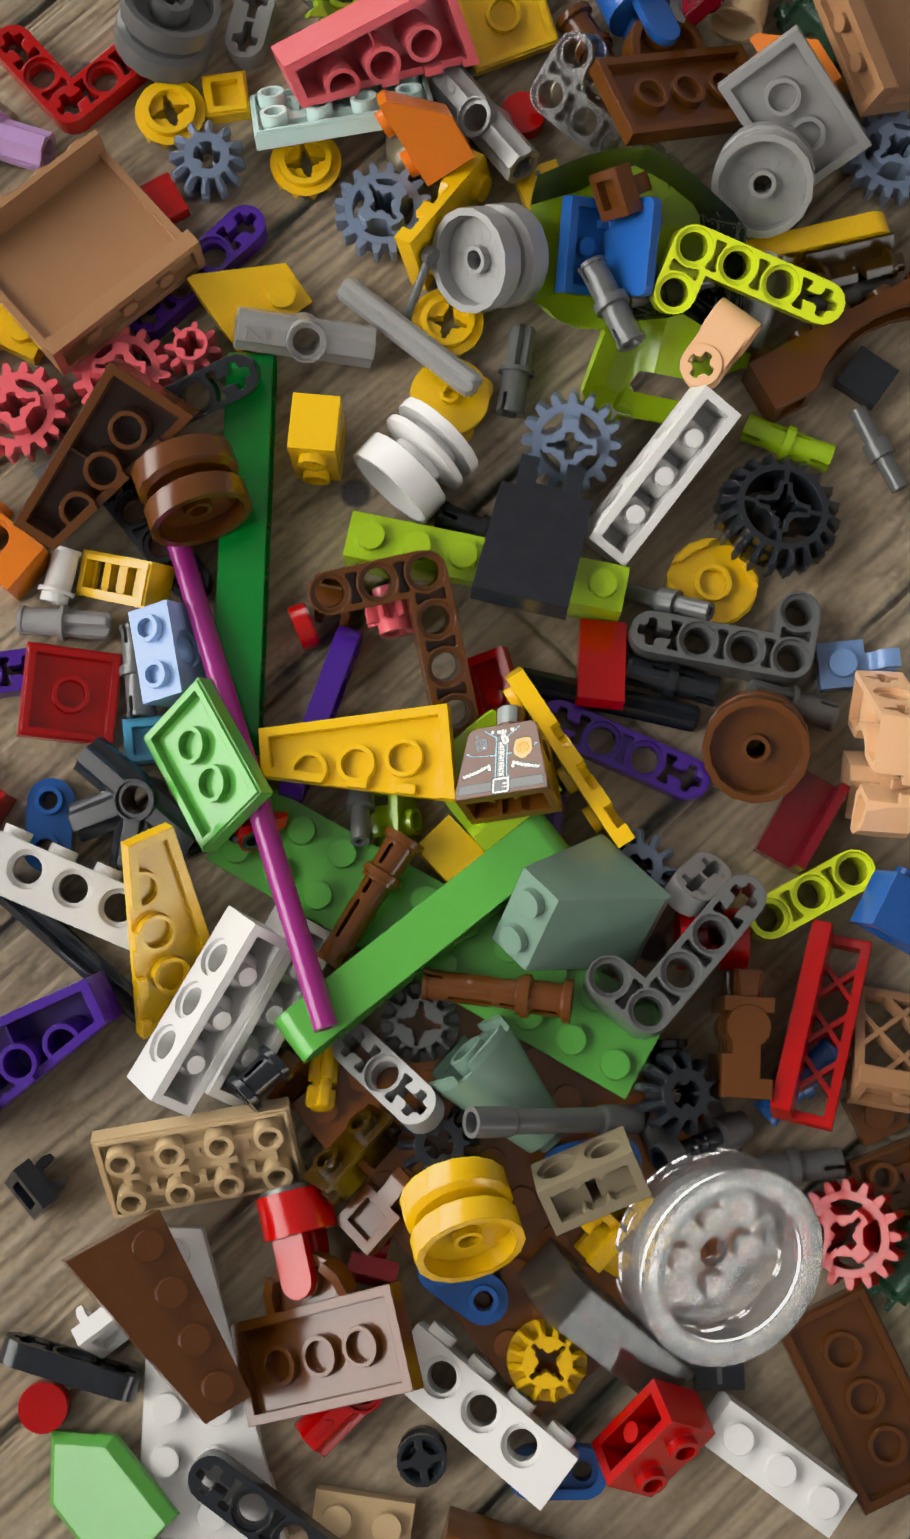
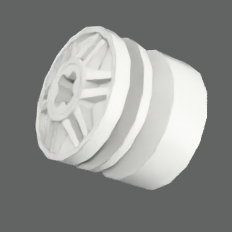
[353,397,478,524]

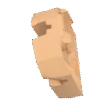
[841,670,910,838]

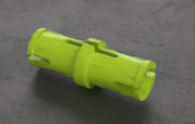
[739,413,836,473]

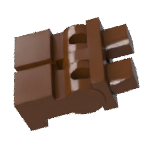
[708,968,775,1100]

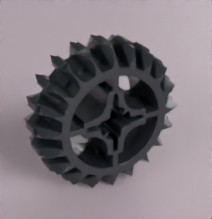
[713,453,841,579]

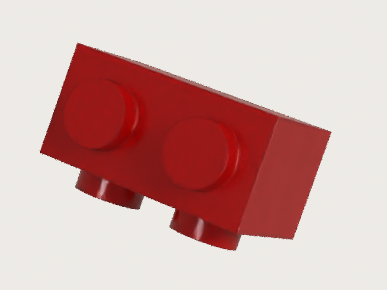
[591,1378,716,1498]

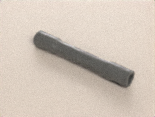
[463,1104,645,1139]

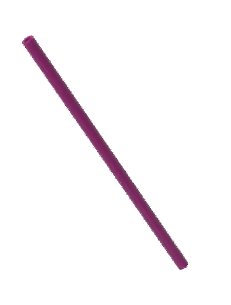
[167,546,338,1033]

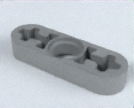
[332,1024,445,1134]

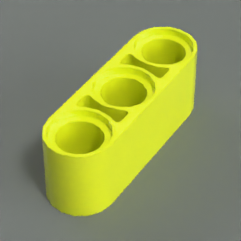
[749,849,876,941]

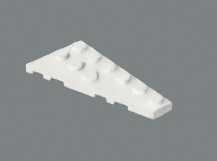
[140,1225,289,1539]

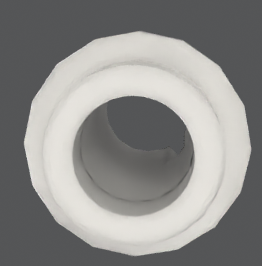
[37,546,82,606]

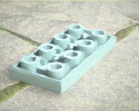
[249,74,434,151]

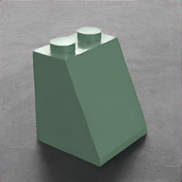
[492,834,671,971]

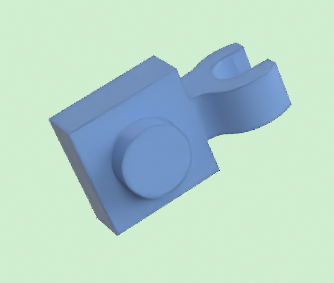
[814,639,902,693]

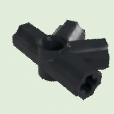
[68,736,199,871]

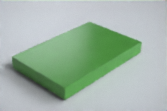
[143,677,273,852]

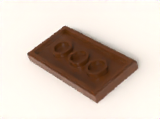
[773,1282,910,1516]

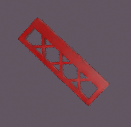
[770,919,872,1132]

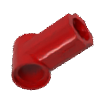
[295,1398,384,1458]

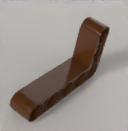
[307,550,480,739]

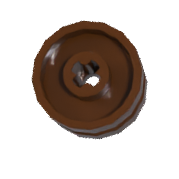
[131,433,253,547]
[701,688,811,804]

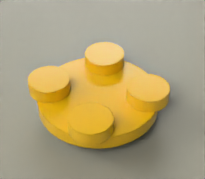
[410,360,494,443]

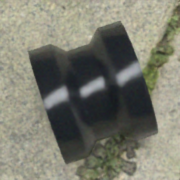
[397,1425,447,1487]

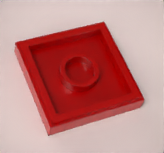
[16,641,123,745]

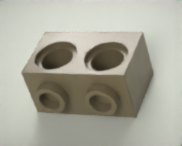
[530,1126,652,1236]

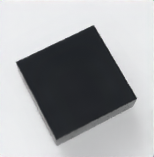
[833,346,899,412]

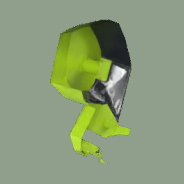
[531,146,751,424]

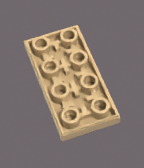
[91,1097,306,1219]

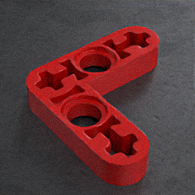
[0,24,149,135]

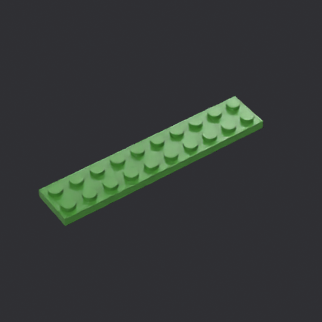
[205,787,662,1100]

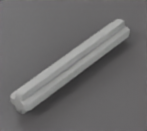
[337,278,483,397]

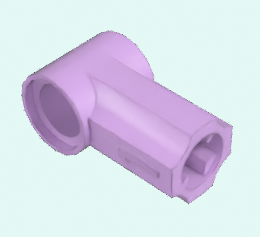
[0,110,56,171]

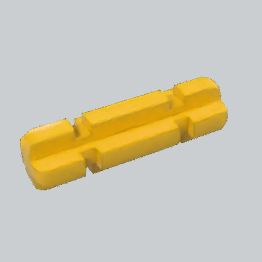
[305,1045,339,1112]

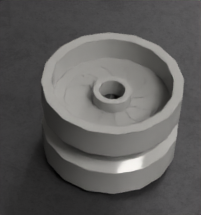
[711,121,815,238]
[432,202,549,313]

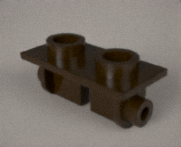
[805,232,905,298]
[302,1104,402,1207]

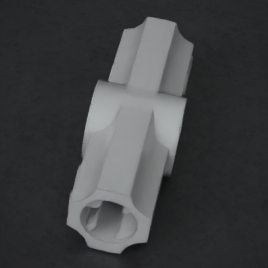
[431,65,540,184]
[233,306,376,368]

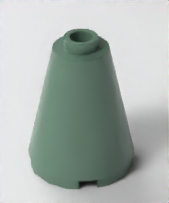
[429,1015,563,1153]

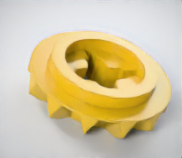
[135,82,207,150]
[270,139,341,200]
[411,289,484,358]
[507,1318,587,1403]

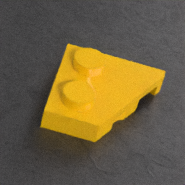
[186,263,313,352]

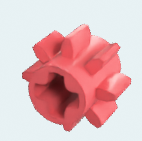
[164,321,224,384]
[364,584,422,638]

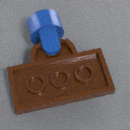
[589,0,749,146]

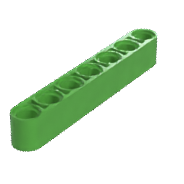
[274,814,570,1063]

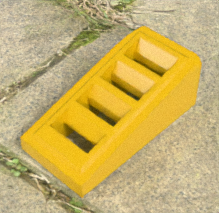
[75,549,175,608]

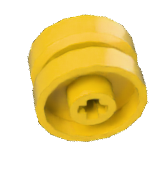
[399,1156,526,1283]

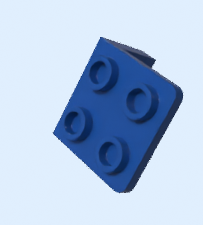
[554,195,662,297]

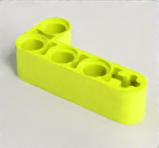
[649,224,846,325]

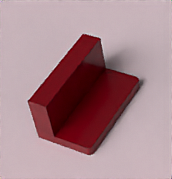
[753,770,851,874]

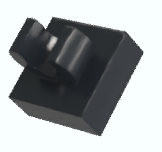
[5,1154,70,1221]

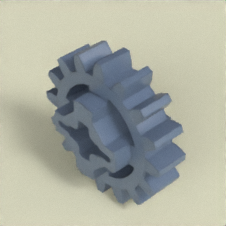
[843,110,910,208]
[334,162,431,263]
[521,388,623,491]

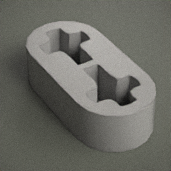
[225,0,277,70]
[664,852,732,917]

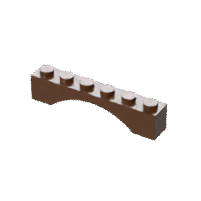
[741,272,910,423]

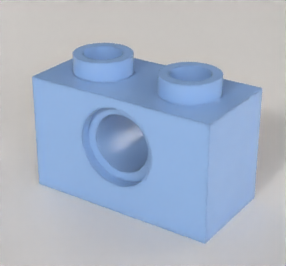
[128,599,207,708]

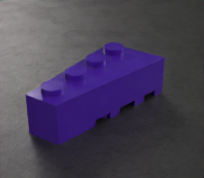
[0,970,123,1112]

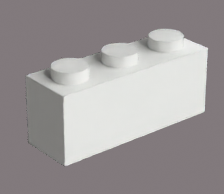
[704,1391,858,1538]

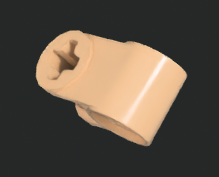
[680,297,762,389]

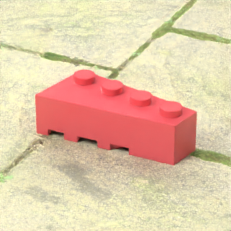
[271,0,480,109]

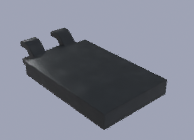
[470,453,593,620]

